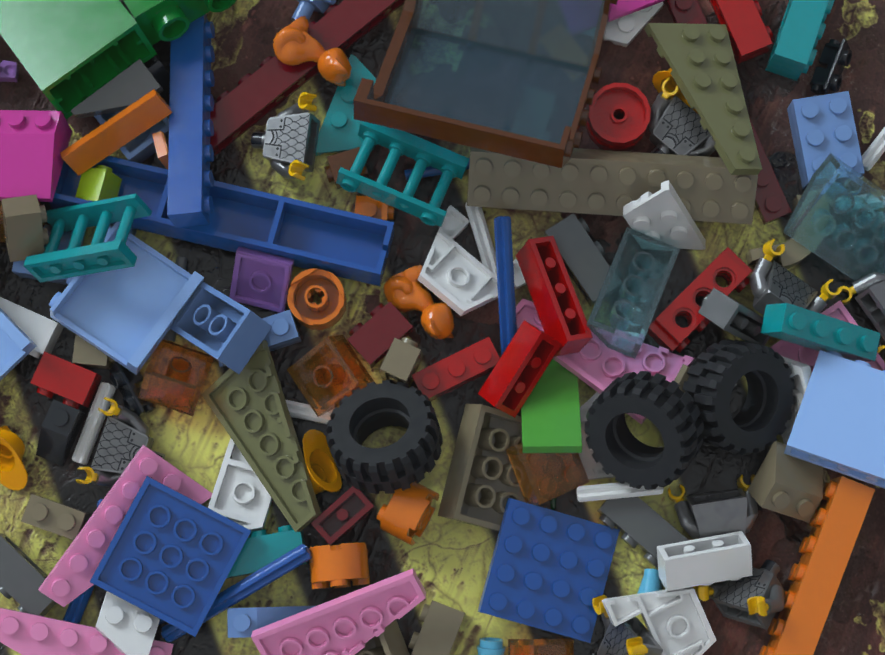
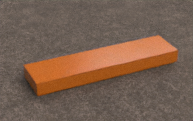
[60,89,172,176]

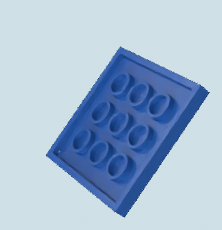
[90,476,251,637]
[478,498,620,643]

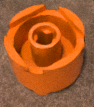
[287,268,347,330]
[376,481,439,546]
[309,543,370,590]

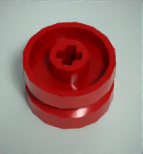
[586,83,651,151]

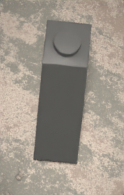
[70,59,164,119]

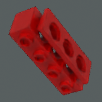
[646,247,753,353]

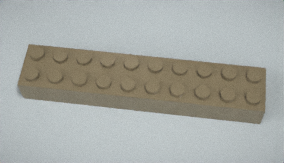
[467,147,758,225]

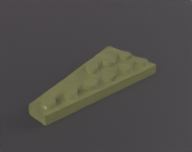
[644,23,762,175]
[201,340,321,532]

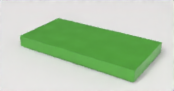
[521,359,582,453]

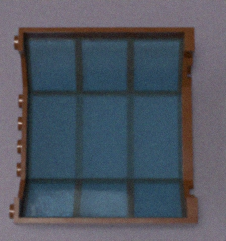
[353,0,618,168]

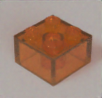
[506,443,589,505]

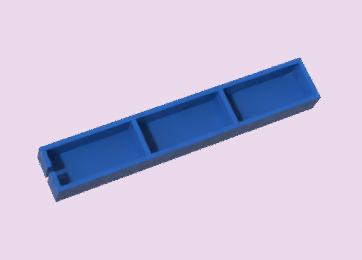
[49,146,394,286]

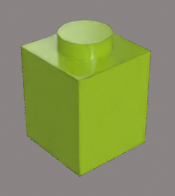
[75,165,122,202]

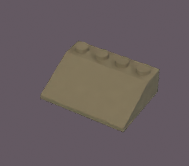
[438,404,548,532]

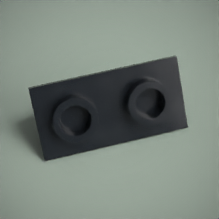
[810,38,852,94]
[110,362,156,417]

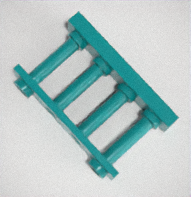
[336,121,470,227]
[23,193,152,283]

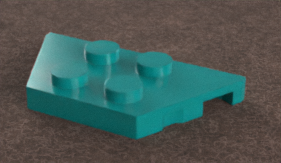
[315,54,394,156]

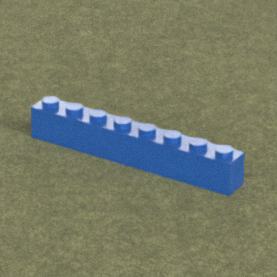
[167,14,215,228]

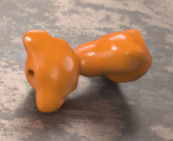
[273,16,352,86]
[383,265,454,339]

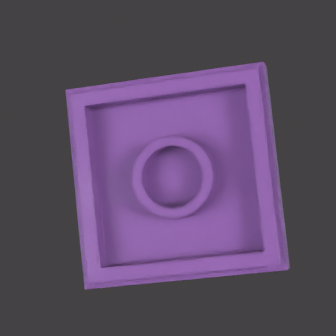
[229,246,294,313]

